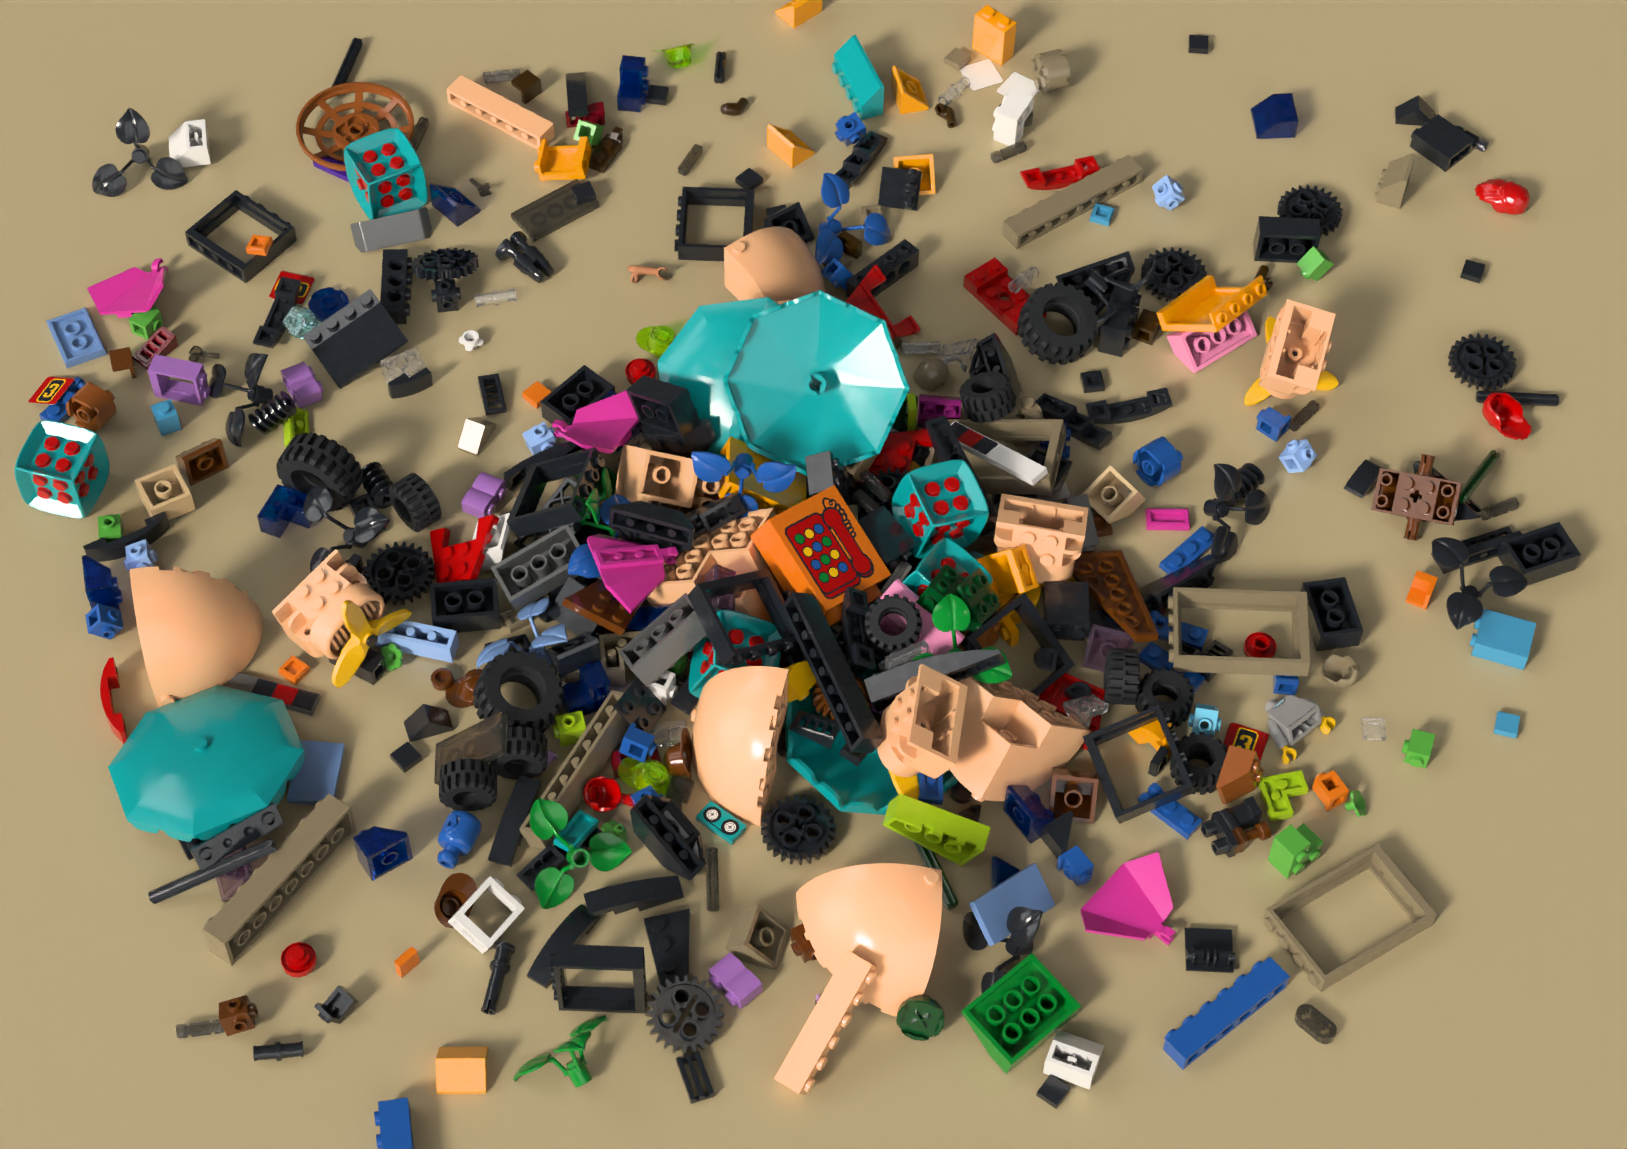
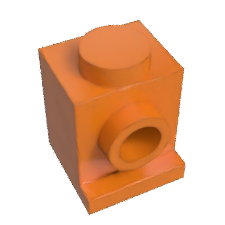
[1312,770,1349,811]

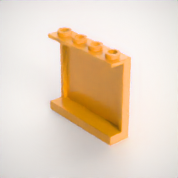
[1157,275,1268,332]
[719,436,806,515]

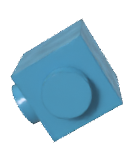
[150,399,182,437]

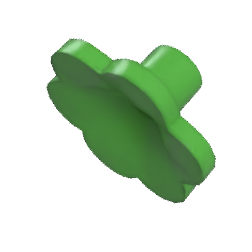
[381,643,403,671]
[1345,790,1366,817]
[601,820,627,843]

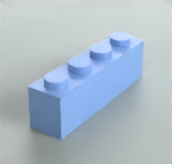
[374,615,459,663]

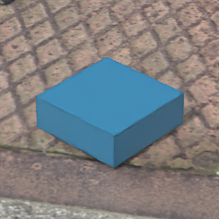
[1090,203,1115,226]
[1493,711,1520,739]

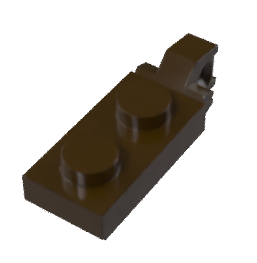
[588,126,623,173]

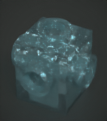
[283,306,319,339]

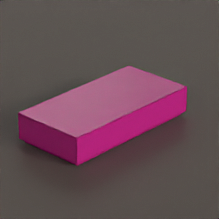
[1145,508,1190,531]

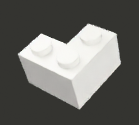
[992,88,1034,148]

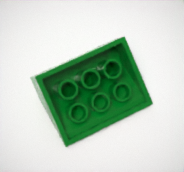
[961,953,1081,1074]

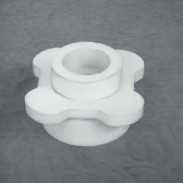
[459,330,483,351]

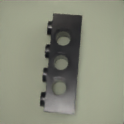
[846,239,919,298]
[380,249,413,325]

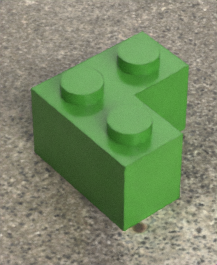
[1268,823,1323,879]

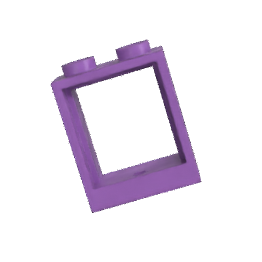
[148,354,211,406]

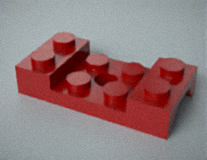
[963,257,1047,335]

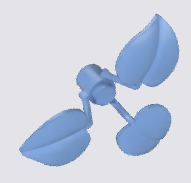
[476,597,568,669]

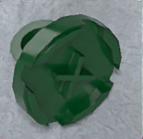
[896,994,945,1041]

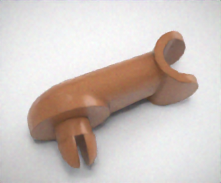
[627,265,668,283]

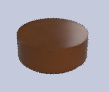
[431,668,454,691]

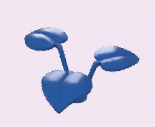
[815,173,891,264]
[691,451,796,519]
[568,494,630,578]

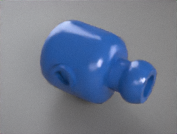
[437,810,482,869]

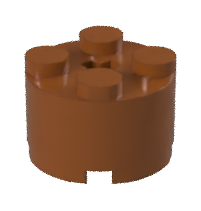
[66,382,116,432]

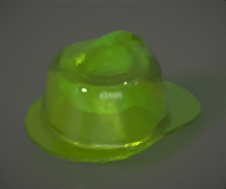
[652,44,695,69]
[636,325,676,358]
[618,757,669,796]

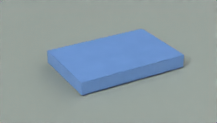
[46,307,107,369]
[287,740,345,805]

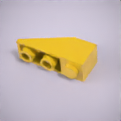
[784,660,817,702]

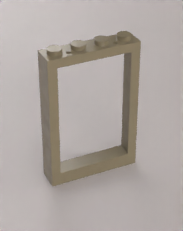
[925,419,1066,495]
[1168,587,1310,676]
[1263,844,1437,992]

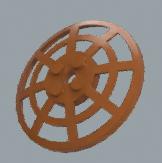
[296,82,415,171]

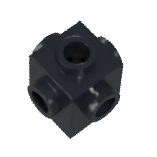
[431,279,461,313]

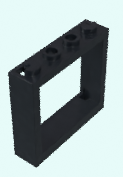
[674,187,754,261]
[185,190,297,283]
[506,447,606,537]
[687,568,798,666]
[961,592,1075,696]
[1083,704,1197,824]
[550,944,647,1014]

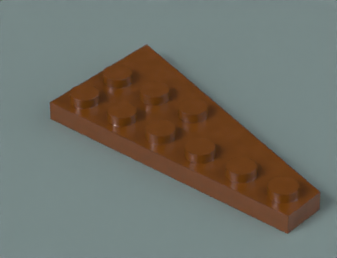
[1072,550,1158,642]
[562,579,646,636]

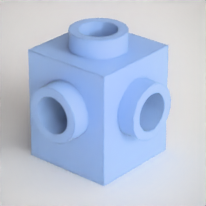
[1152,175,1185,211]
[522,422,558,455]
[1279,439,1317,473]
[124,539,158,571]

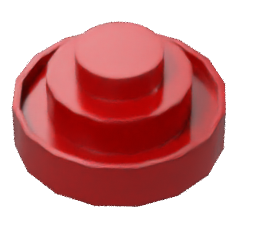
[625,358,656,385]
[1243,632,1277,658]
[280,942,317,977]

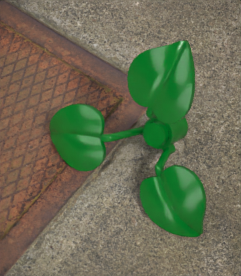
[578,466,620,539]
[912,594,1013,684]
[529,798,632,909]
[513,1015,607,1087]

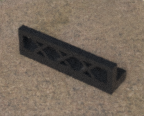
[1431,526,1522,574]

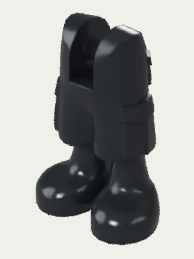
[495,231,554,283]

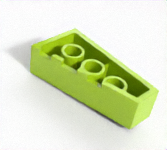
[882,794,991,866]

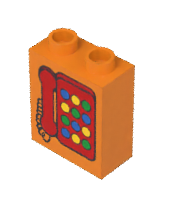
[750,485,891,627]

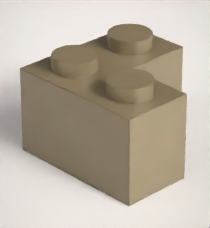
[599,631,641,687]

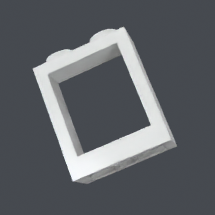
[448,876,525,954]

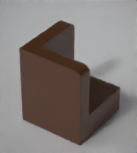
[109,347,137,379]

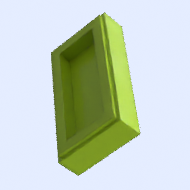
[905,393,917,431]

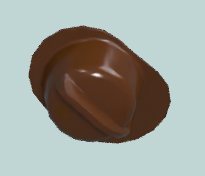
[445,669,483,708]
[664,727,692,780]
[434,873,477,929]

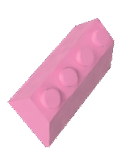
[1167,310,1257,373]
[880,579,965,659]

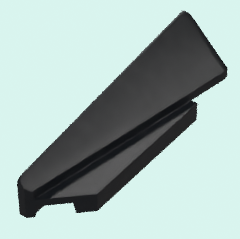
[1139,554,1222,614]

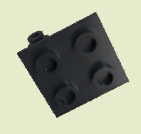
[878,167,922,211]
[613,677,667,733]
[1184,927,1235,973]

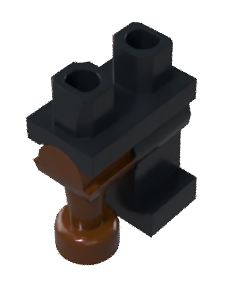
[1201,796,1271,858]

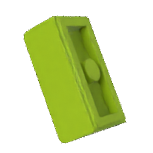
[283,407,310,447]

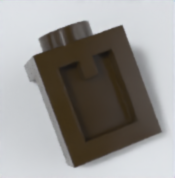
[836,230,862,260]

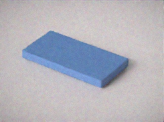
[969,863,1055,946]

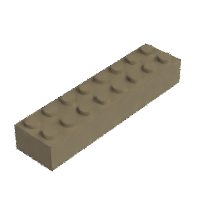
[203,794,356,966]

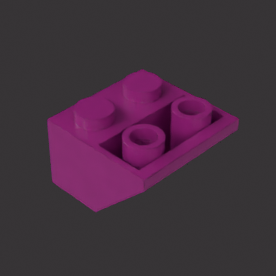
[917,394,962,428]

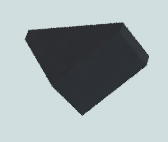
[1395,95,1434,126]
[404,704,454,742]
[1041,811,1074,859]

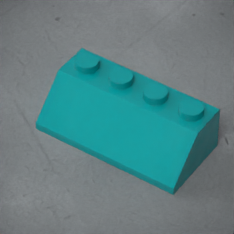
[832,35,884,120]

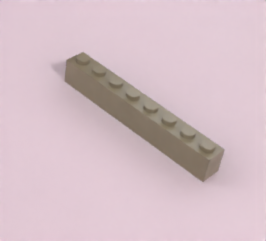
[1002,155,1143,249]
[519,690,628,850]

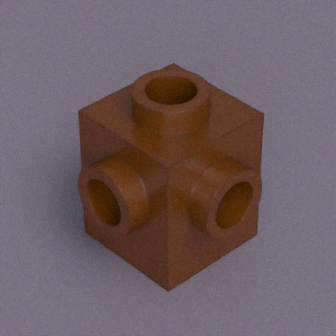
[790,923,817,963]
[219,995,258,1036]

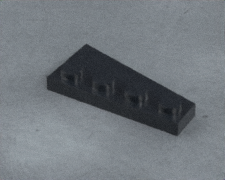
[644,908,690,1002]

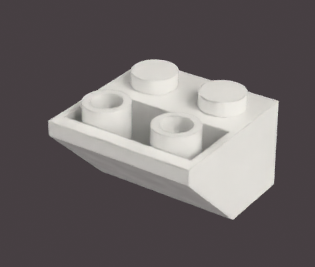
[169,119,211,167]
[1043,1030,1104,1089]

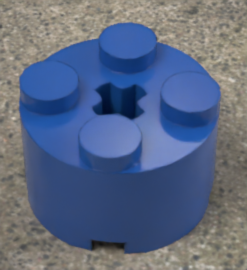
[1133,436,1183,487]

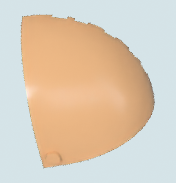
[724,227,826,302]
[615,444,725,539]
[646,508,785,624]
[129,566,263,707]
[691,666,788,826]
[950,676,1091,802]
[796,863,942,1017]

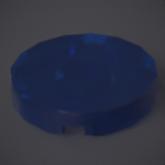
[308,287,349,322]

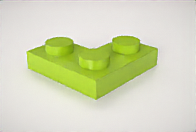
[1257,770,1309,822]

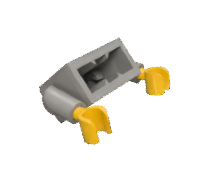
[1265,695,1336,764]

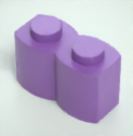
[281,362,324,408]
[461,471,507,518]
[708,953,762,1009]

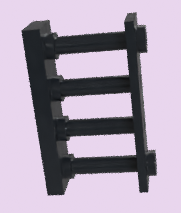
[178,803,285,871]

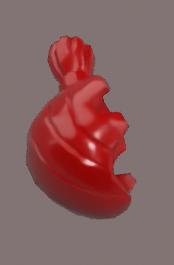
[583,776,634,812]

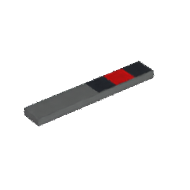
[221,672,321,716]

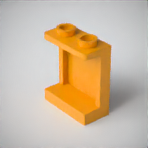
[534,136,592,181]
[976,544,1039,598]

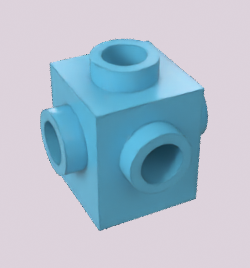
[1188,703,1221,736]

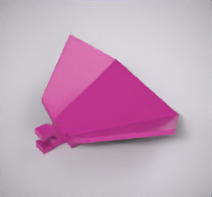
[87,258,168,318]
[552,391,639,454]
[587,534,678,614]
[1080,852,1176,946]

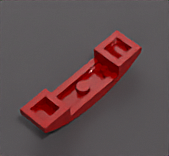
[1020,155,1100,190]
[100,657,128,744]

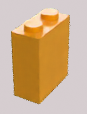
[972,5,1017,66]

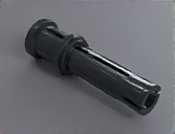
[481,942,516,1015]

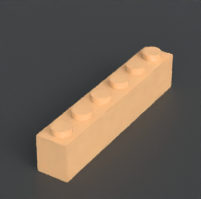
[447,75,555,149]
[774,950,877,1095]

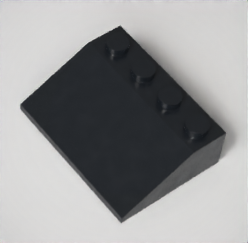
[302,289,408,389]

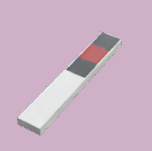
[950,421,1048,486]

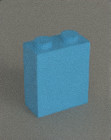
[1469,609,1536,670]

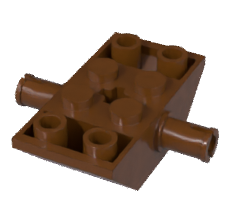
[1371,454,1463,541]

